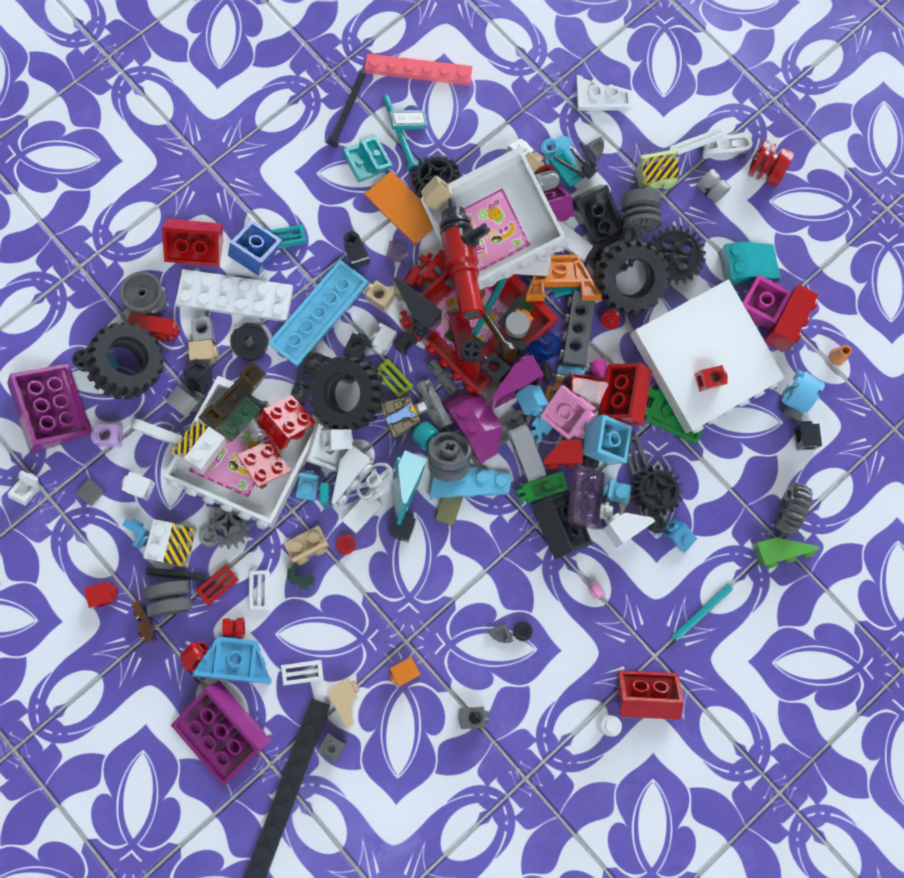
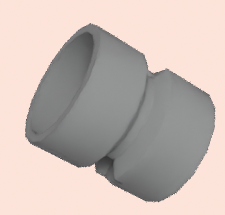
[696,169,731,204]

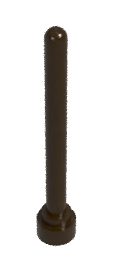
[482,306,517,359]

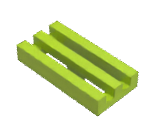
[377,358,413,399]

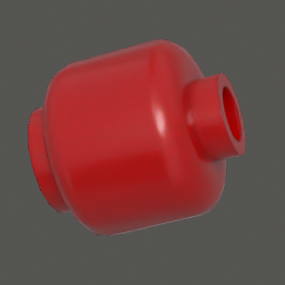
[180,641,209,672]

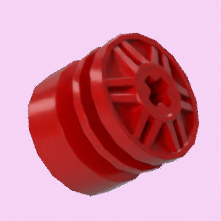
[748,140,794,188]

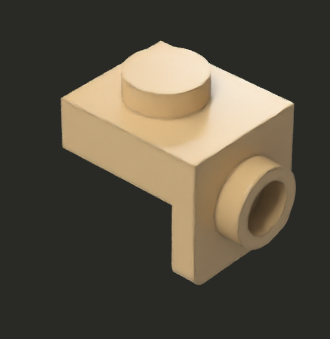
[525,151,546,174]

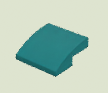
[342,135,393,183]

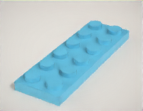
[268,260,369,367]

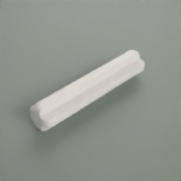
[670,128,724,155]

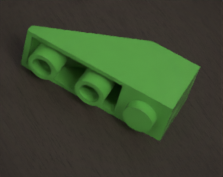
[752,538,820,569]

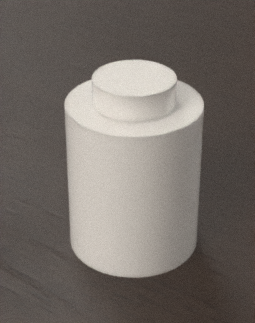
[598,715,622,737]

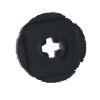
[230,323,269,361]

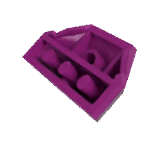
[441,393,503,464]

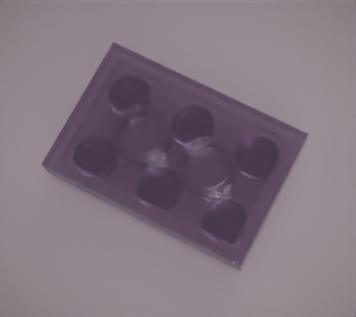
[567,464,605,530]

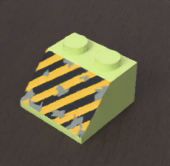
[635,149,678,190]

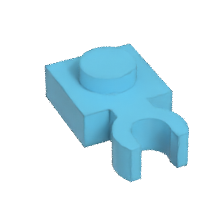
[530,413,553,445]

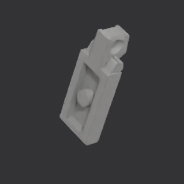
[417,379,452,432]

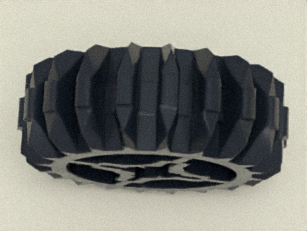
[412,154,461,198]
[631,465,684,516]

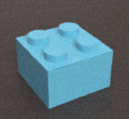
[582,415,632,465]

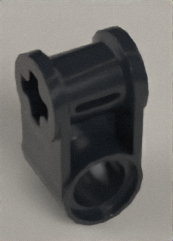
[344,231,370,270]

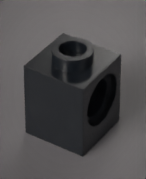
[343,332,371,360]
[479,353,511,386]
[184,359,212,393]
[794,421,822,450]
[390,512,416,543]

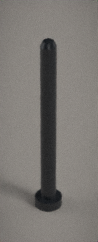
[326,71,366,148]

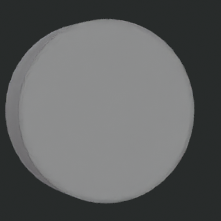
[199,527,220,547]

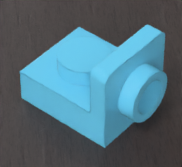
[296,471,320,501]
[603,479,632,505]

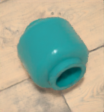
[412,422,440,450]

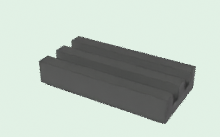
[626,435,649,477]

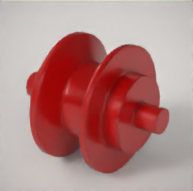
[601,309,621,329]

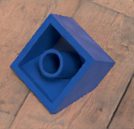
[228,220,282,276]

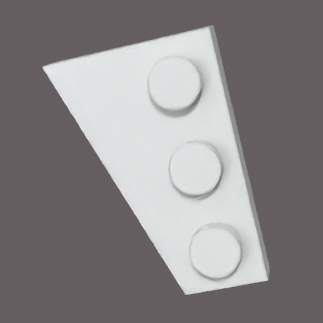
[576,75,632,111]

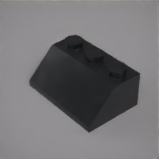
[531,491,593,559]

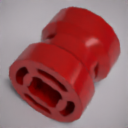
[222,617,245,638]

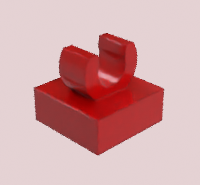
[403,266,425,288]

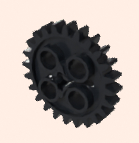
[648,225,706,285]

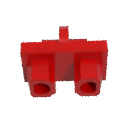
[418,249,447,284]

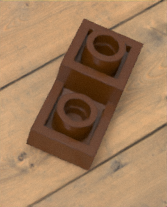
[131,601,157,643]

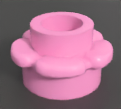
[588,582,605,600]

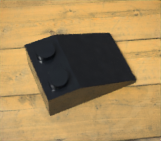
[572,185,625,248]
[393,277,442,340]

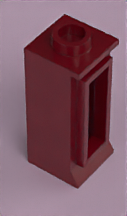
[448,311,474,364]

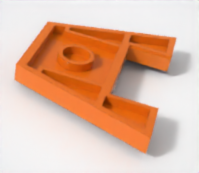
[526,255,602,301]

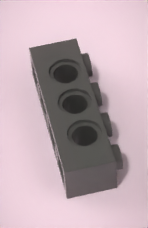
[559,290,595,369]

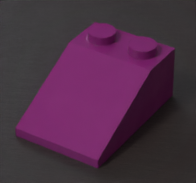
[490,355,544,410]

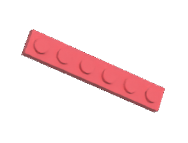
[365,54,473,86]

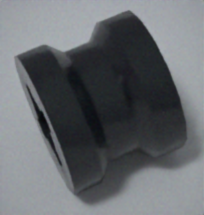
[461,340,481,363]
[72,350,86,372]

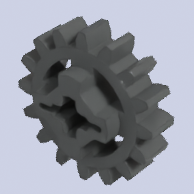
[207,508,251,549]

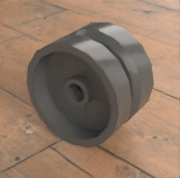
[120,271,168,317]
[428,432,471,482]
[144,581,193,617]

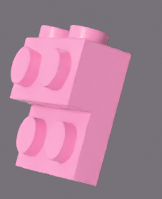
[540,386,596,440]

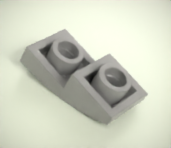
[165,386,198,417]

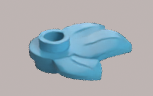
[541,136,574,165]

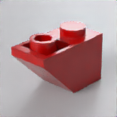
[542,440,583,470]

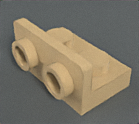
[284,525,330,565]

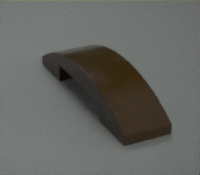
[198,361,267,430]

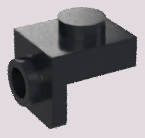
[497,336,528,360]

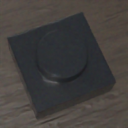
[585,244,604,271]

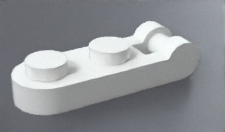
[702,134,752,159]

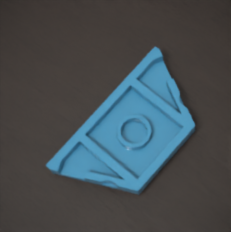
[192,637,272,684]

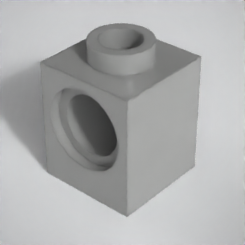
[191,316,216,344]

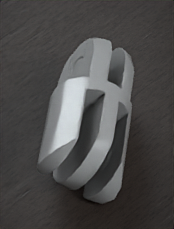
[535,171,560,191]

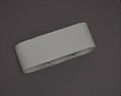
[508,424,546,483]

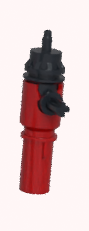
[440,198,490,320]

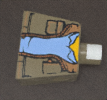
[381,397,428,441]

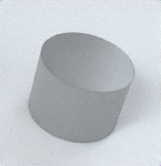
[505,311,530,339]

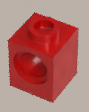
[694,365,728,392]
[84,581,119,609]

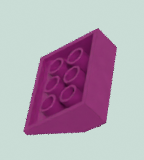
[7,364,92,453]
[171,680,272,787]

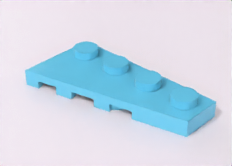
[430,467,512,500]

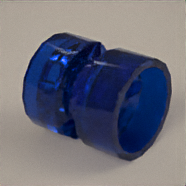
[527,333,562,364]

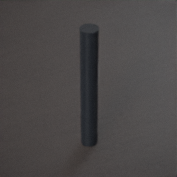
[146,567,207,581]

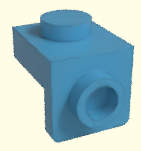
[122,518,150,549]
[662,519,697,553]

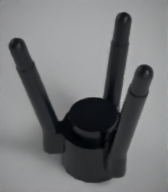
[553,142,599,180]

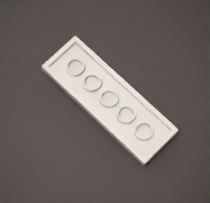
[175,269,294,322]

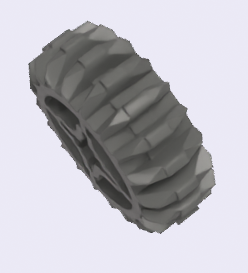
[774,482,813,535]

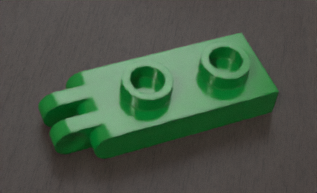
[515,471,569,504]

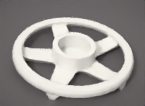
[357,463,393,502]

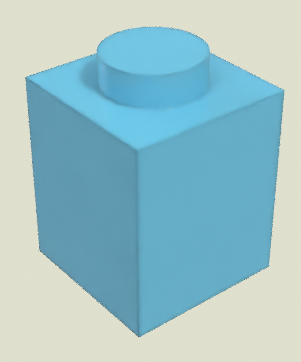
[516,385,548,416]

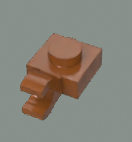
[545,374,564,404]

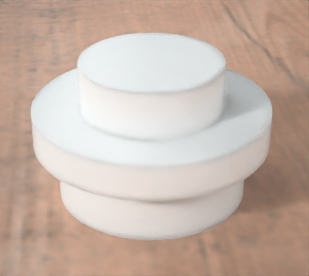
[600,502,613,521]

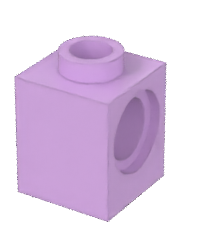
[91,424,123,447]

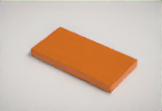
[365,171,434,246]

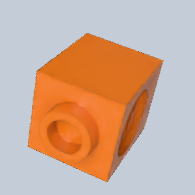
[389,657,421,687]

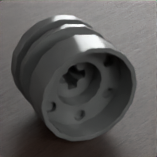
[621,188,662,233]

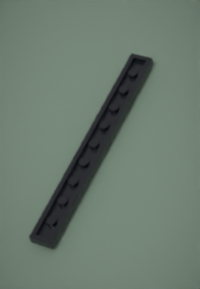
[244,698,331,878]

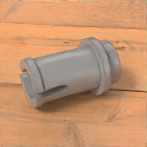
[243,416,265,442]

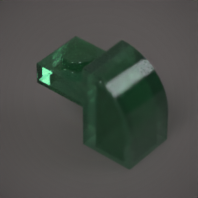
[216,397,261,442]

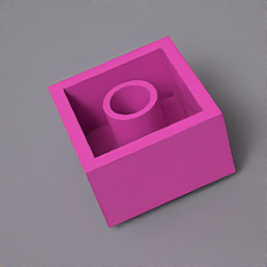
[742,275,792,331]

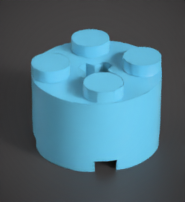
[781,370,825,415]

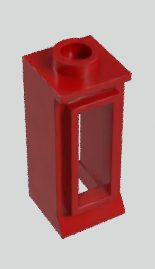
[127,312,180,343]

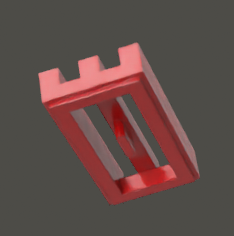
[195,565,239,606]

